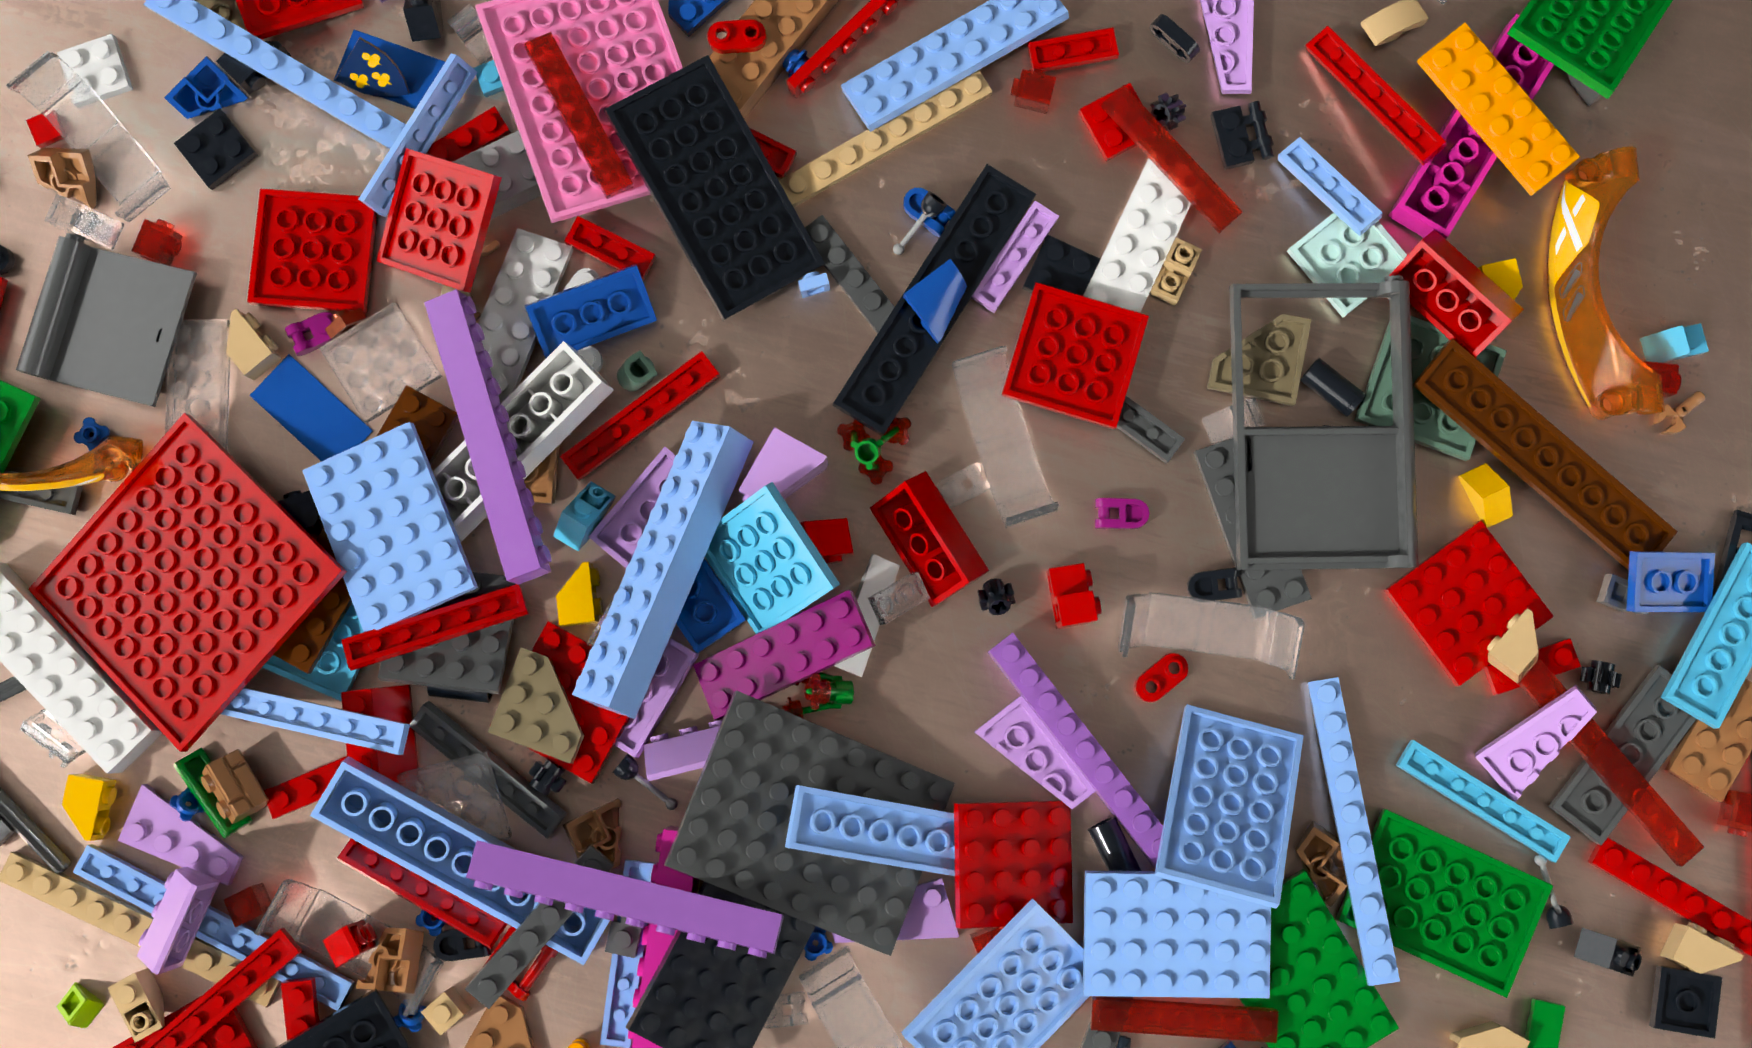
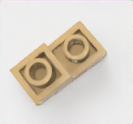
[1360,0,1429,46]
[1149,238,1202,306]

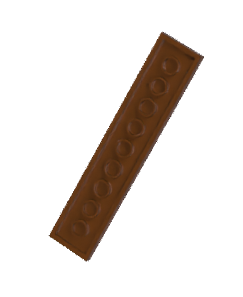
[1413,339,1678,571]
[273,385,458,674]

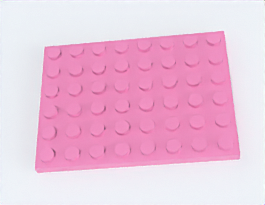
[475,0,683,223]

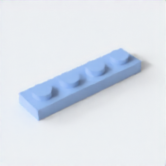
[1278,137,1383,236]

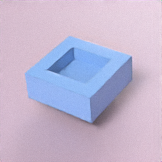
[798,271,830,298]

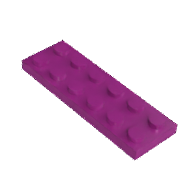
[693,590,876,720]

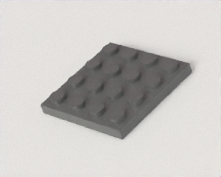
[378,572,521,694]

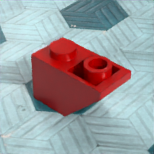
[322,919,377,968]

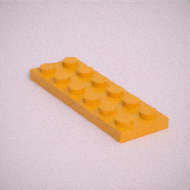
[1417,23,1580,196]

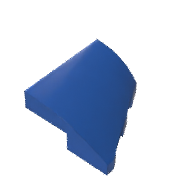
[164,56,249,119]
[903,259,967,344]

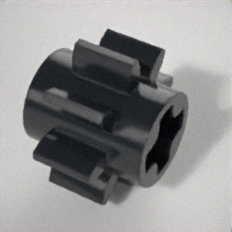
[1150,93,1186,131]
[977,578,1016,615]
[1580,660,1622,695]
[528,758,567,796]

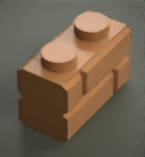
[201,749,269,824]

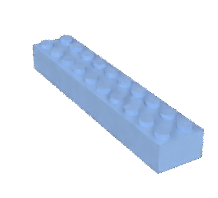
[572,421,754,719]
[310,756,610,965]

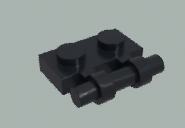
[1210,101,1274,170]

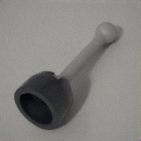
[893,191,947,255]
[612,754,678,810]
[1534,854,1574,929]

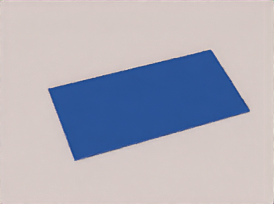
[334,30,445,109]
[250,354,373,462]

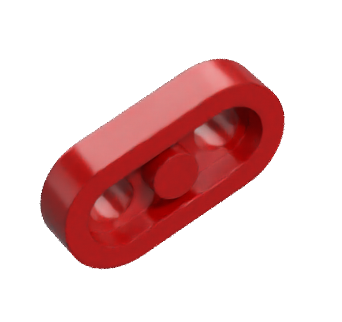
[707,19,767,54]
[1134,653,1188,702]

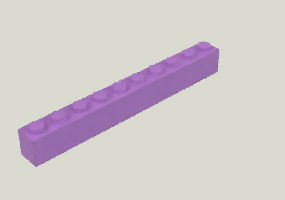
[424,289,552,585]
[987,633,1163,869]
[466,840,784,958]

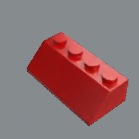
[1389,229,1524,358]
[870,471,989,607]
[341,685,422,797]

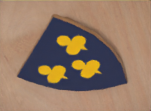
[335,37,410,97]

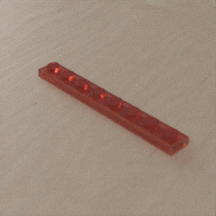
[1518,660,1704,867]

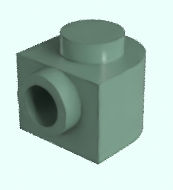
[617,350,658,391]

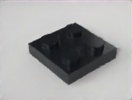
[174,108,258,190]
[1022,235,1100,296]
[1649,965,1722,1039]

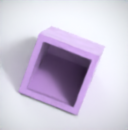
[739,427,829,501]

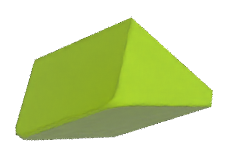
[56,982,104,1028]

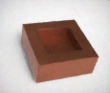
[325,308,367,339]

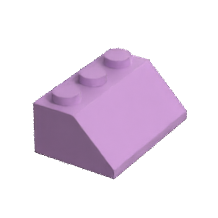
[644,719,723,781]
[137,867,220,975]

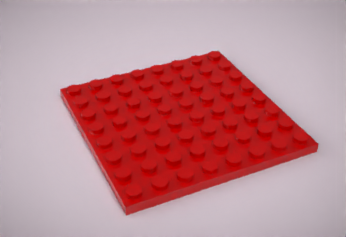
[28,413,347,752]

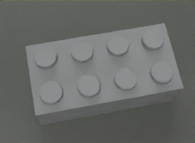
[453,130,541,219]

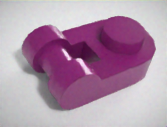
[285,312,340,356]
[1095,498,1150,529]

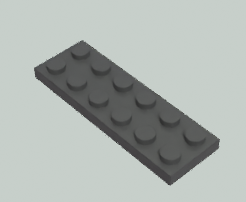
[1193,437,1312,619]
[1548,665,1696,845]

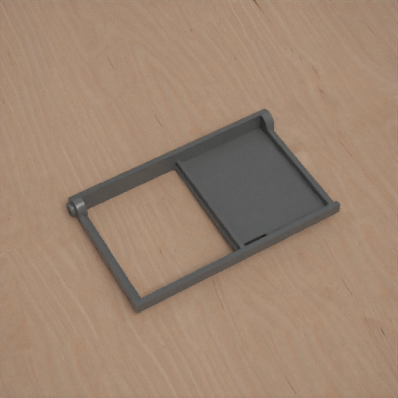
[1229,275,1419,570]

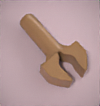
[1653,391,1706,434]

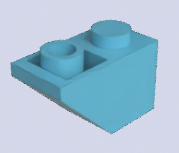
[553,481,616,551]

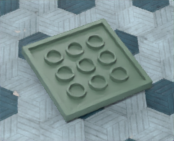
[1354,316,1507,461]

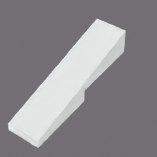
[834,554,900,677]

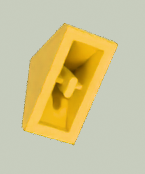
[1458,463,1513,528]

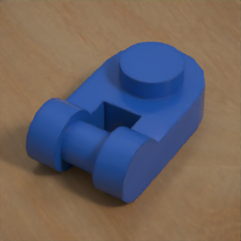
[903,188,956,237]

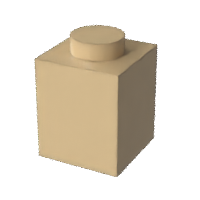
[421,986,472,1036]

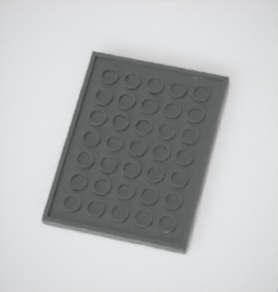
[664,691,955,956]

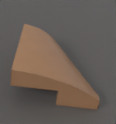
[27,147,96,210]
[562,798,621,870]
[1296,821,1347,907]
[356,928,424,994]

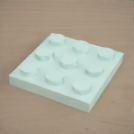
[1287,213,1407,318]

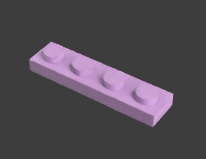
[971,200,1059,314]

